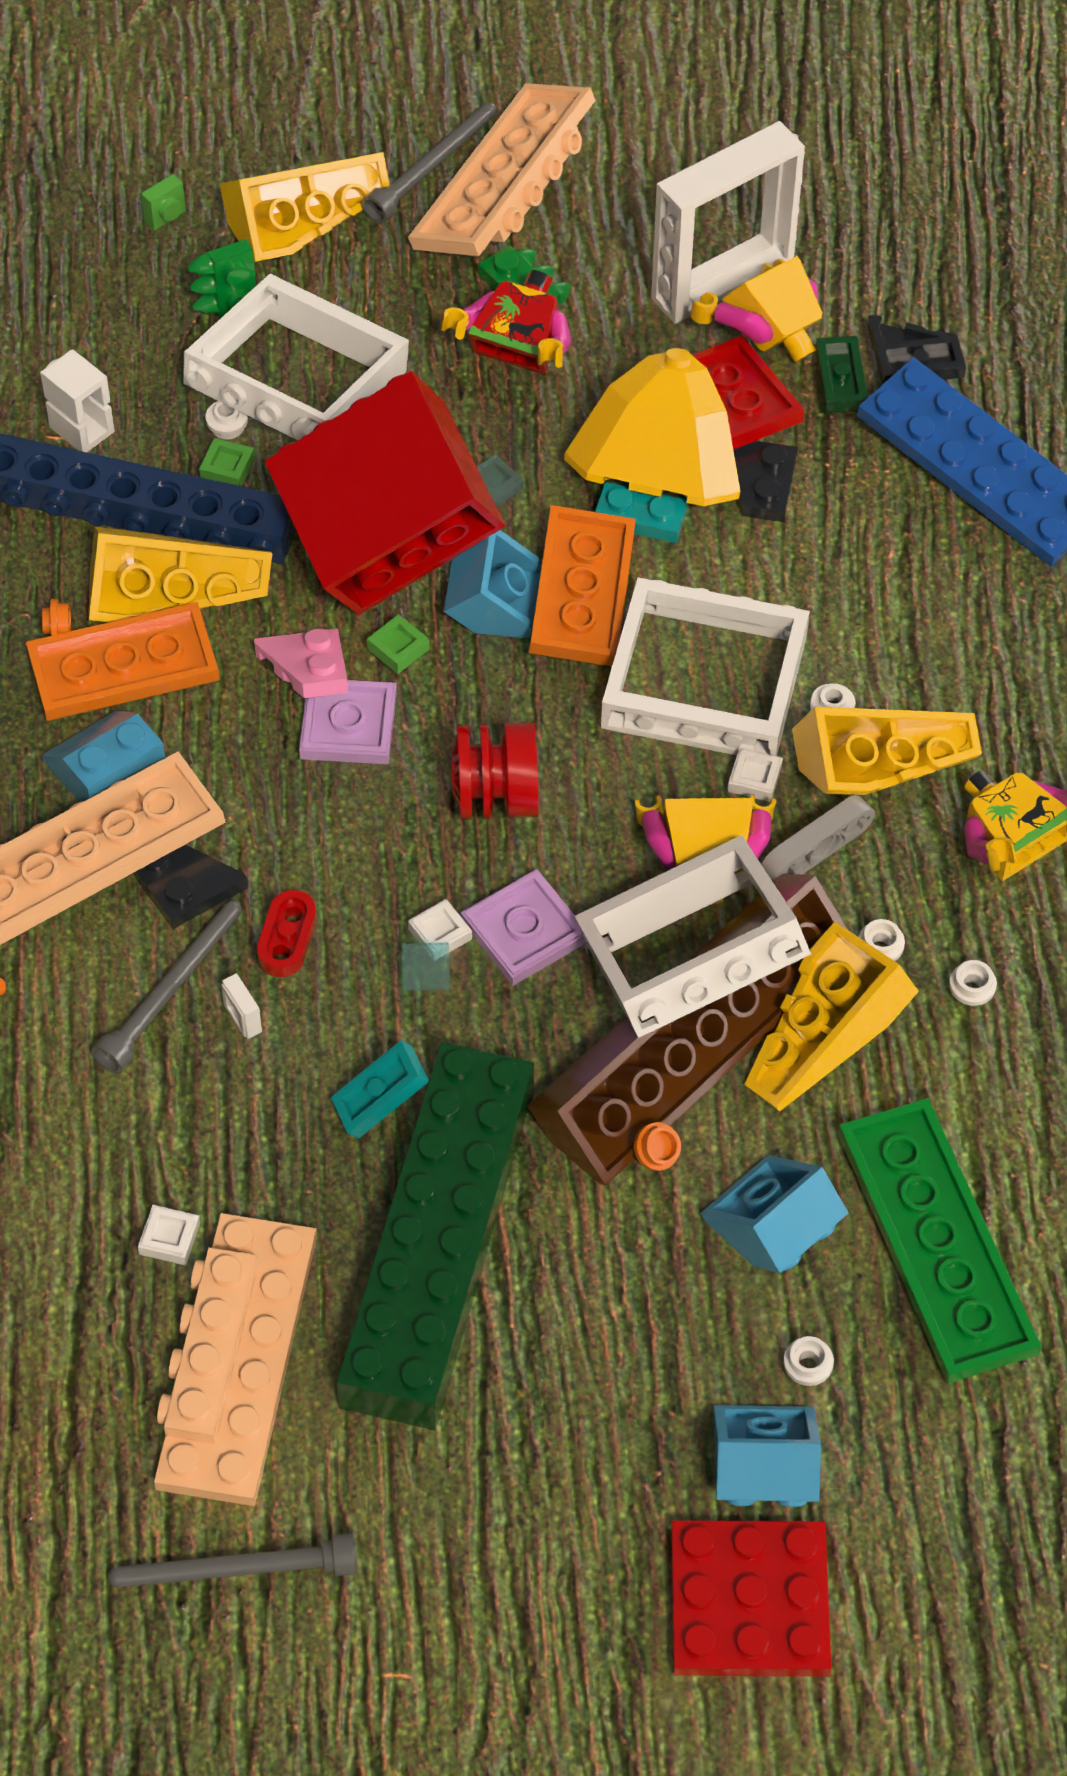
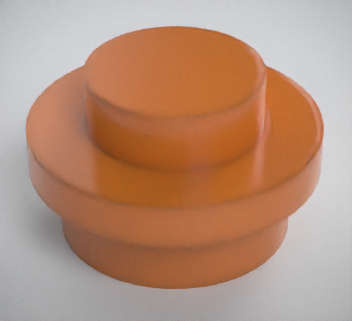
[42,599,71,636]
[634,1122,681,1171]

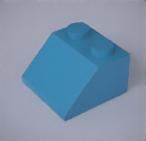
[444,530,542,639]
[42,710,165,802]
[700,1155,849,1273]
[714,1405,821,1507]

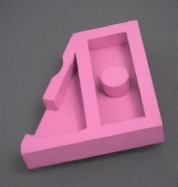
[254,629,348,698]

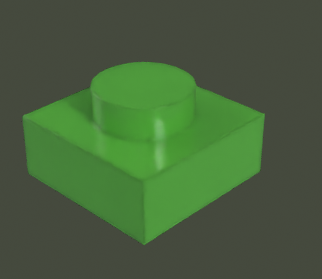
[141,174,186,230]
[199,438,255,486]
[367,614,429,674]

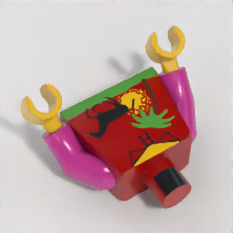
[440,270,571,375]

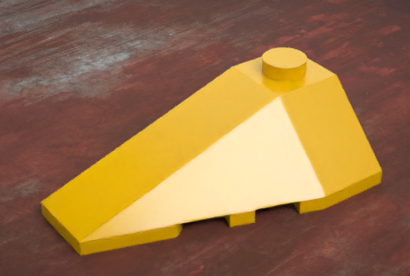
[220,152,390,262]
[88,527,272,622]
[792,707,982,795]
[744,921,919,1112]

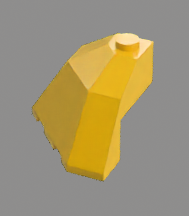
[564,348,740,507]

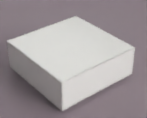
[728,748,783,802]
[408,899,472,961]
[221,973,262,1039]
[138,1205,200,1266]

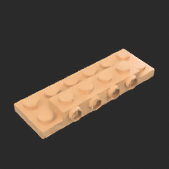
[408,83,595,256]
[0,752,225,945]
[154,1213,317,1506]

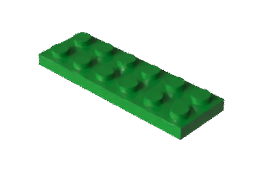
[838,1098,1042,1384]

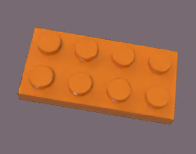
[529,505,636,667]
[26,602,220,721]

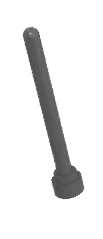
[361,102,497,224]
[91,901,242,1074]
[108,1533,357,1588]

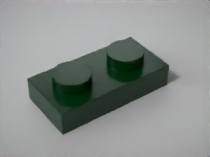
[815,336,868,413]

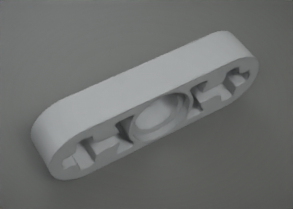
[761,795,875,882]

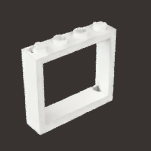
[651,121,805,324]
[183,274,409,440]
[601,577,810,756]
[575,835,811,1038]

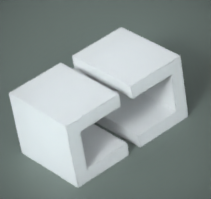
[40,349,115,452]

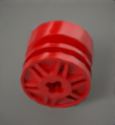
[451,722,538,820]

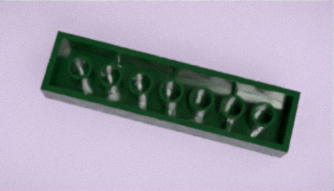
[337,1042,534,1431]

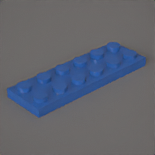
[857,357,1067,567]

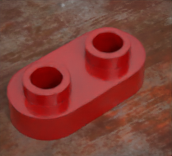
[257,890,317,977]

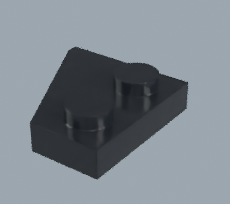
[867,315,967,384]
[733,441,798,522]
[132,845,248,929]

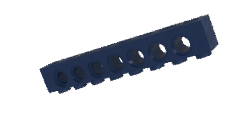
[0,433,297,565]

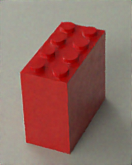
[265,370,506,615]

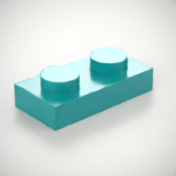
[595,482,688,543]
[331,1040,429,1139]

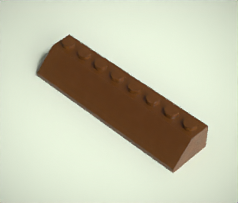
[528,874,848,1186]

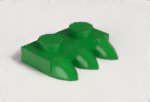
[187,239,256,319]
[478,245,571,306]

